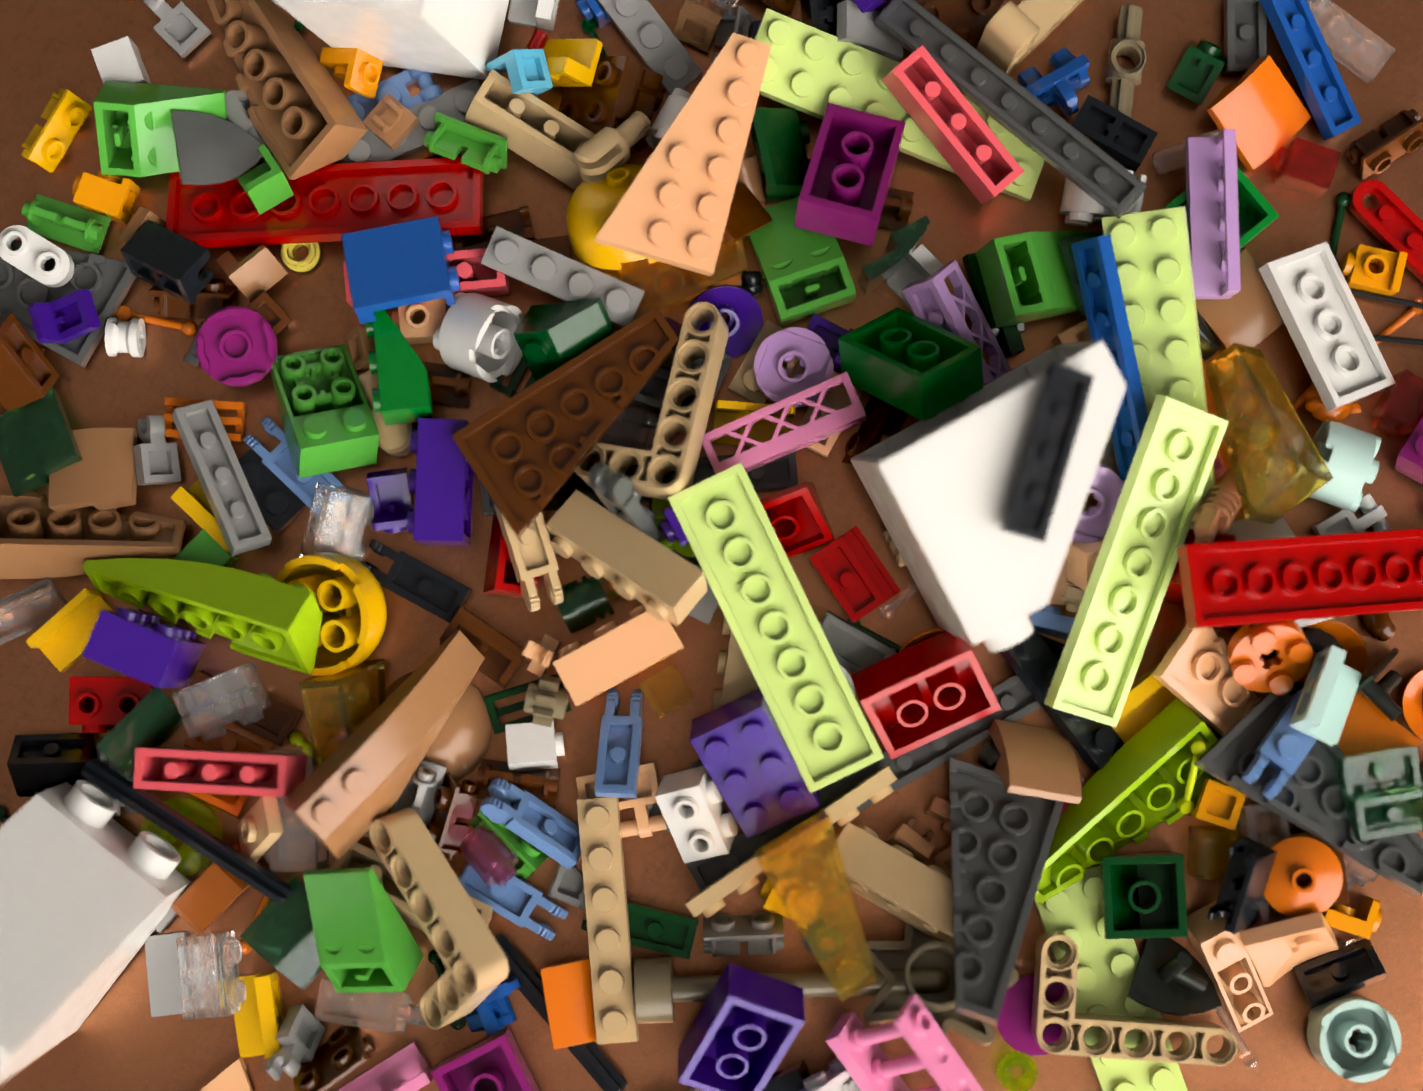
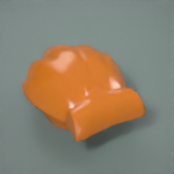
[1305,385,1361,422]

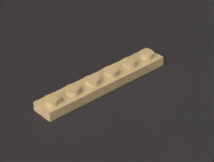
[685,765,897,918]
[577,797,639,1045]

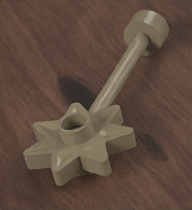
[634,923,1019,1047]

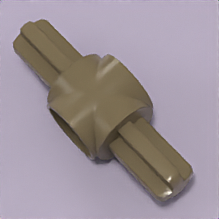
[1104,4,1147,118]

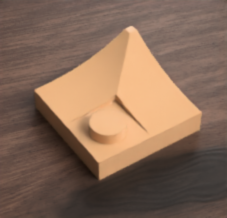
[1240,911,1339,988]

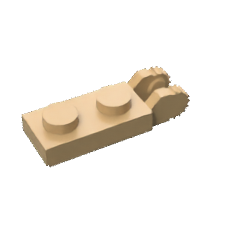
[494,504,564,612]

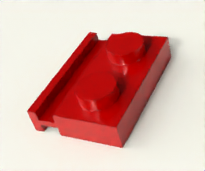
[808,525,901,624]

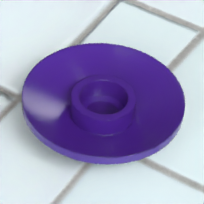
[686,285,763,358]

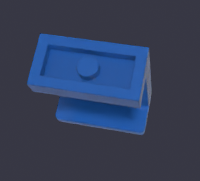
[341,216,461,324]

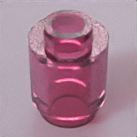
[459,825,519,886]

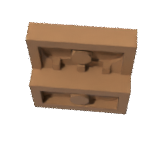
[1196,248,1284,362]
[48,427,138,512]
[989,719,1082,804]

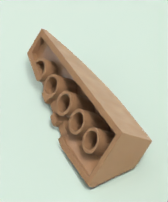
[207,0,368,180]
[0,490,186,579]
[282,629,485,860]

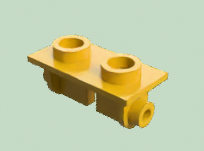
[20,88,92,174]

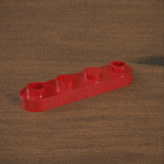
[1349,180,1423,283]

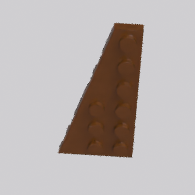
[451,306,679,539]

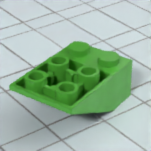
[93,81,227,177]
[748,196,857,327]
[975,230,1085,329]
[270,344,380,478]
[303,867,424,993]

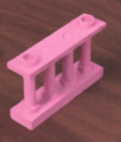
[826,993,983,1091]

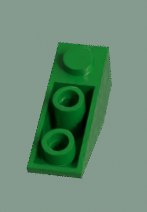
[365,310,433,425]

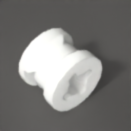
[104,317,146,358]

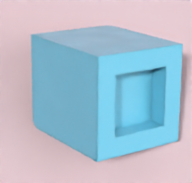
[485,49,553,96]

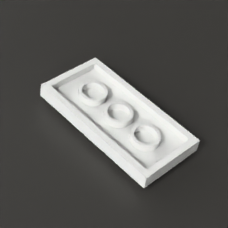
[1259,241,1396,412]

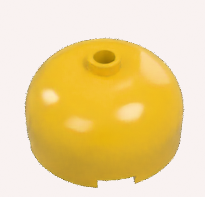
[566,164,657,270]
[276,552,387,676]

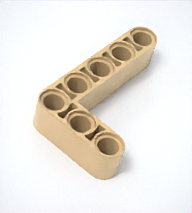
[976,0,1083,75]
[575,302,729,500]
[369,807,509,1030]
[1031,930,1238,1066]

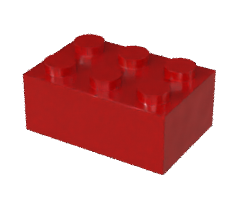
[851,631,1001,760]

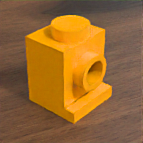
[72,171,141,225]
[1340,244,1408,296]

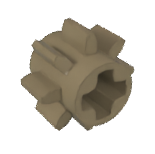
[524,675,569,727]

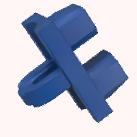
[1017,47,1090,117]
[466,976,521,1036]

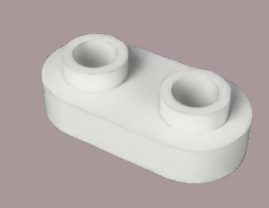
[0,225,74,288]

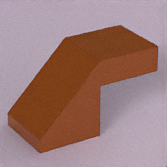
[171,841,268,935]

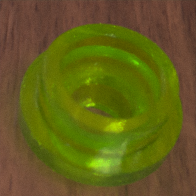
[997,1051,1038,1091]

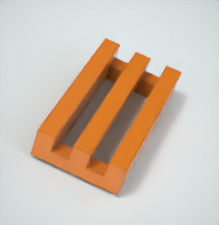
[163,397,246,443]

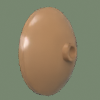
[375,671,492,784]

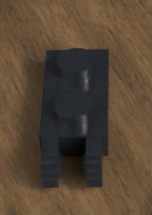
[360,539,471,623]

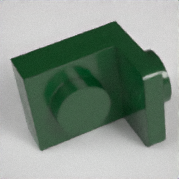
[1166,38,1225,105]

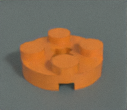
[1227,621,1313,695]

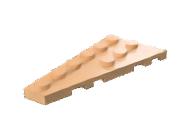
[594,33,771,277]

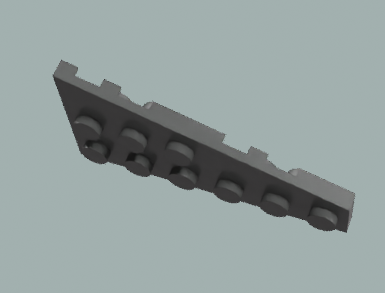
[0,240,136,368]
[1193,692,1423,896]
[949,757,1064,1025]

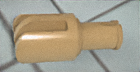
[573,111,652,183]
[358,371,414,458]

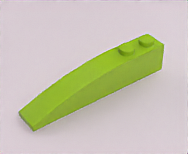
[82,558,323,675]
[1035,698,1221,905]

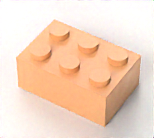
[552,604,684,706]

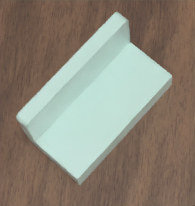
[1289,645,1362,746]

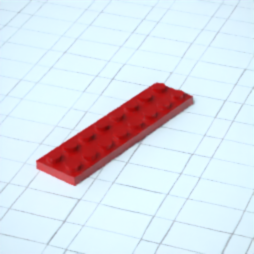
[165,157,484,248]
[1177,529,1423,630]

